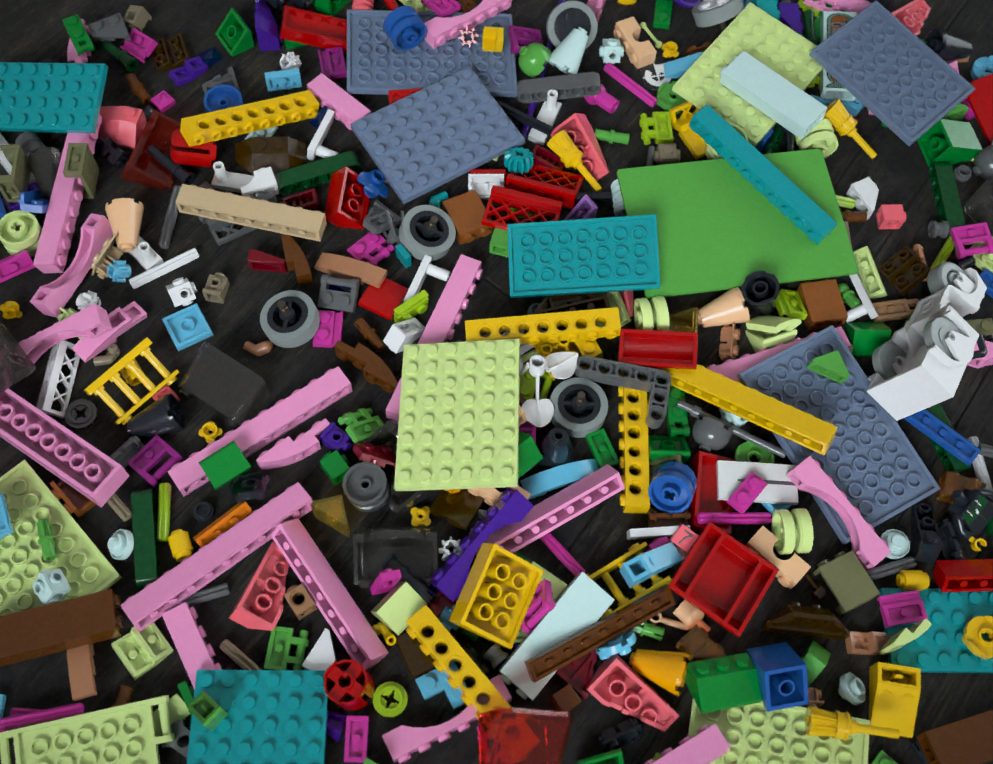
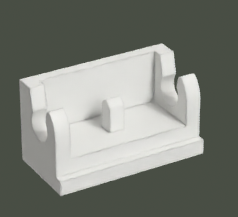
[468,174,504,200]

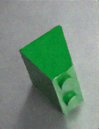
[917,119,982,167]

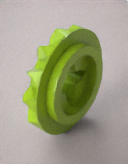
[373,682,408,718]

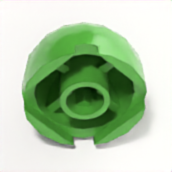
[519,42,551,78]

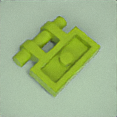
[639,111,674,145]

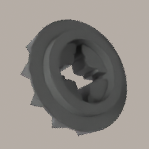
[64,399,97,429]

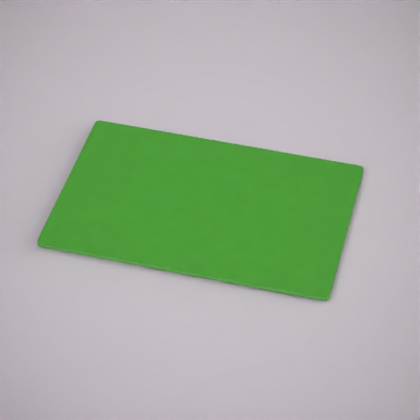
[617,149,859,299]

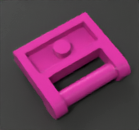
[950,222,993,259]
[521,578,556,634]

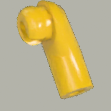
[372,622,397,646]

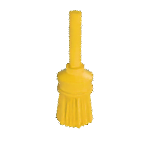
[824,99,877,159]
[547,130,602,192]
[805,706,900,741]

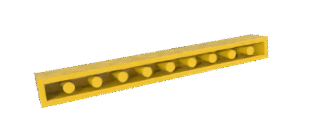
[649,364,838,456]

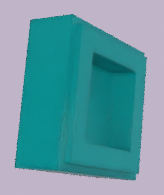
[395,243,412,269]

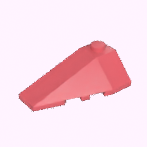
[891,0,931,36]
[98,106,147,150]
[551,113,609,181]
[229,542,289,631]
[587,654,679,732]

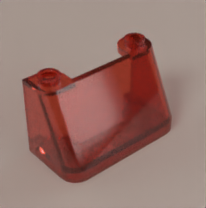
[120,110,181,191]
[478,708,571,764]

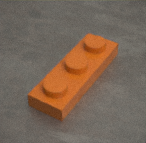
[193,501,253,548]

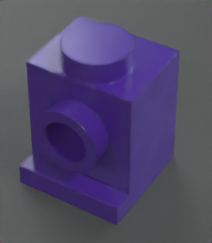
[320,421,352,455]

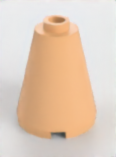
[105,198,144,252]
[695,287,750,328]

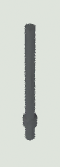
[677,400,787,458]

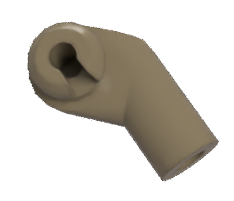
[93,344,120,366]

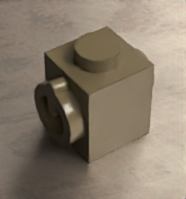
[653,143,680,165]

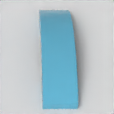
[521,459,599,500]

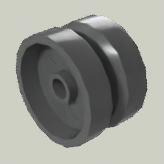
[342,462,391,512]

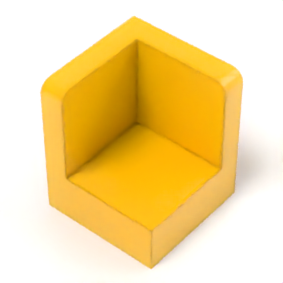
[482,27,504,52]

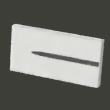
[716,460,798,505]

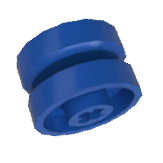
[383,5,427,51]
[203,84,244,113]
[648,461,697,513]

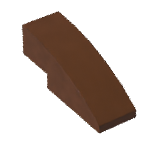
[281,233,313,285]

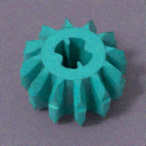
[504,146,534,174]

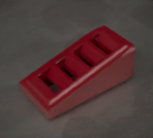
[531,144,565,171]
[282,188,322,211]
[247,249,287,273]

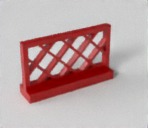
[505,164,584,209]
[481,185,563,231]

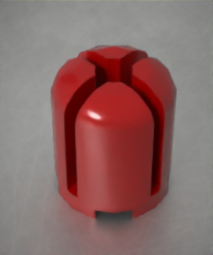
[170,128,217,168]
[323,659,375,710]

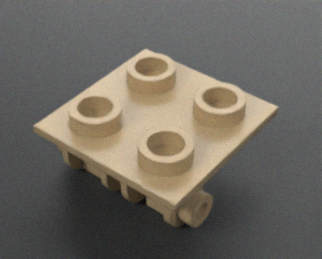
[91,234,123,279]

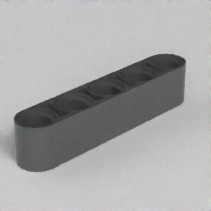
[517,72,601,103]

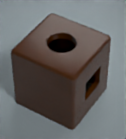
[550,684,582,717]

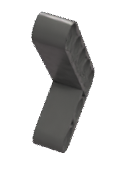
[575,356,671,429]

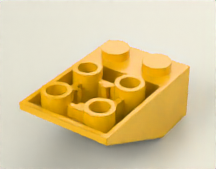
[534,325,603,379]
[869,662,921,738]

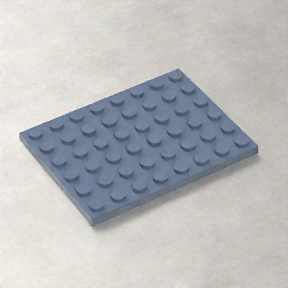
[809,1,975,146]
[350,66,525,204]

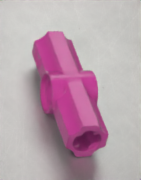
[584,84,620,114]

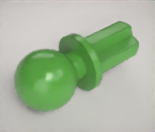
[838,283,861,309]

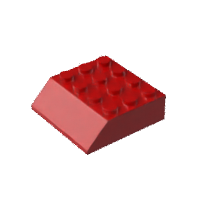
[668,522,779,637]

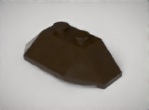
[235,137,307,176]
[534,293,611,331]
[761,602,850,641]

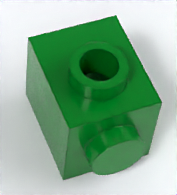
[320,450,350,486]

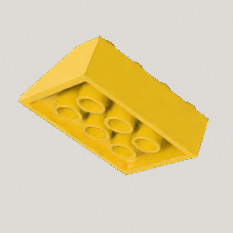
[449,543,544,649]

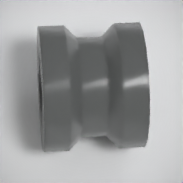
[928,220,949,238]
[483,643,510,670]

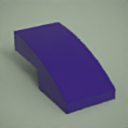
[169,56,208,87]

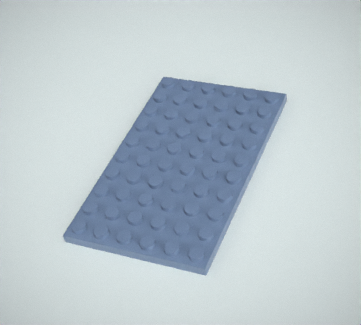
[347,9,517,97]
[737,325,941,545]

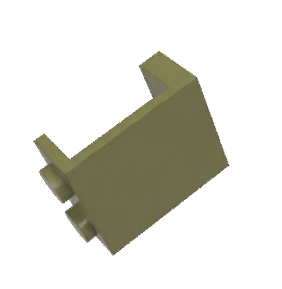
[63,143,99,199]
[0,144,32,202]
[813,550,880,616]

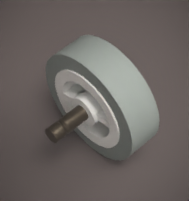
[692,0,744,32]

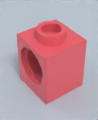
[876,204,906,229]

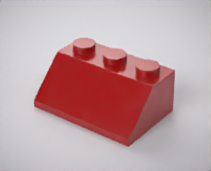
[325,167,370,229]

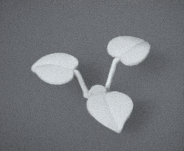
[520,352,578,427]

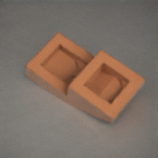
[845,631,890,655]

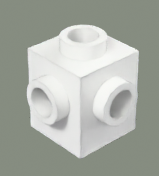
[166,277,198,307]

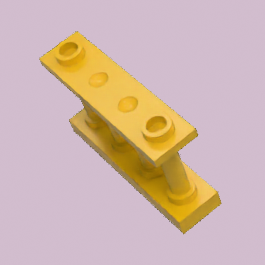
[84,337,179,425]
[586,542,671,620]

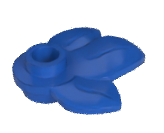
[357,169,389,198]

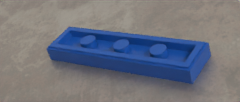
[903,409,981,466]

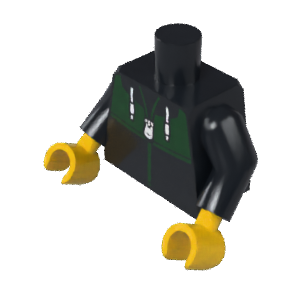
[949,488,993,551]

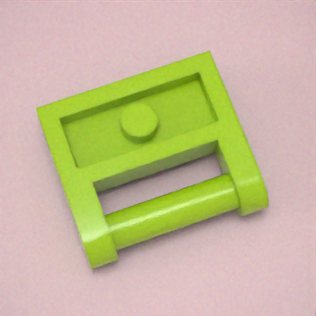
[519,364,555,400]

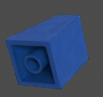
[746,642,809,712]

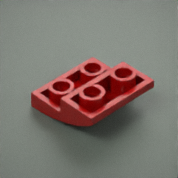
[358,278,409,321]

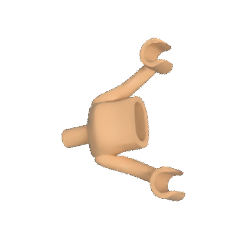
[648,600,711,634]

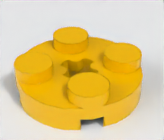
[962,616,993,660]

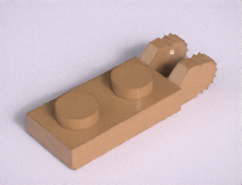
[872,299,919,322]

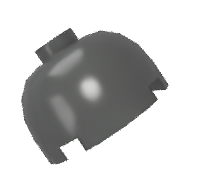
[972,145,993,181]
[692,416,733,452]

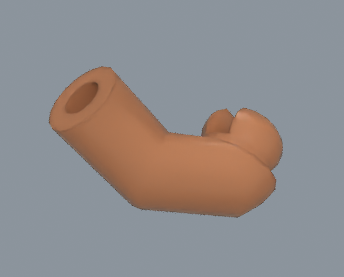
[243,340,273,356]

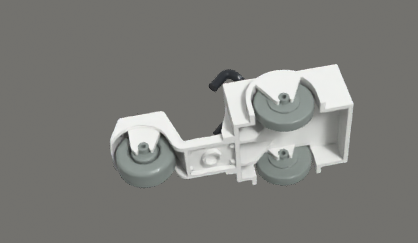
[866,262,988,421]

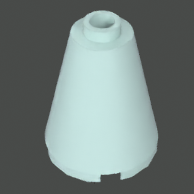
[548,27,588,75]

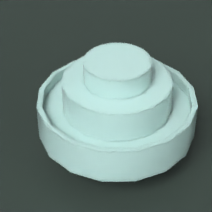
[108,529,134,560]
[880,529,910,560]
[838,672,866,705]

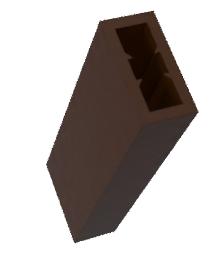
[0,589,124,667]
[916,710,993,764]

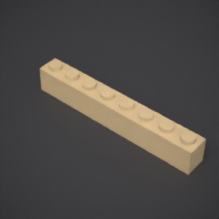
[176,184,327,242]

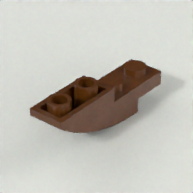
[334,340,398,393]

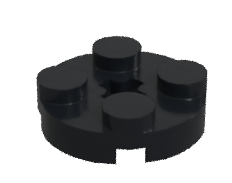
[229,472,271,503]

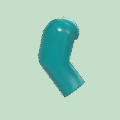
[429,191,449,208]

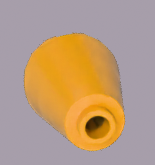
[629,649,690,696]

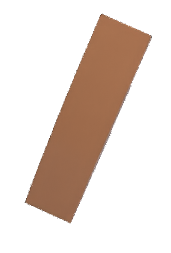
[314,252,387,288]
[67,643,97,701]

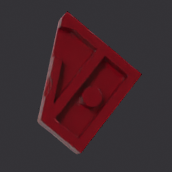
[353,442,396,467]
[555,650,598,700]

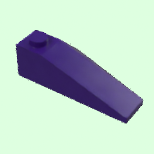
[255,0,283,51]

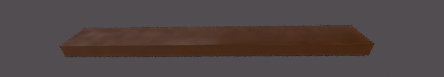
[524,584,676,683]

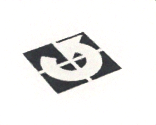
[640,62,675,90]

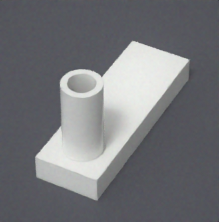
[528,89,562,146]
[307,109,339,161]
[211,161,254,193]
[113,235,164,271]
[404,255,451,302]
[846,273,878,323]
[627,525,690,558]

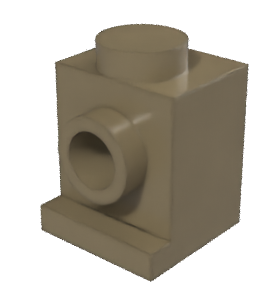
[123,5,152,32]
[202,273,230,304]

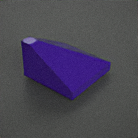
[326,710,347,742]

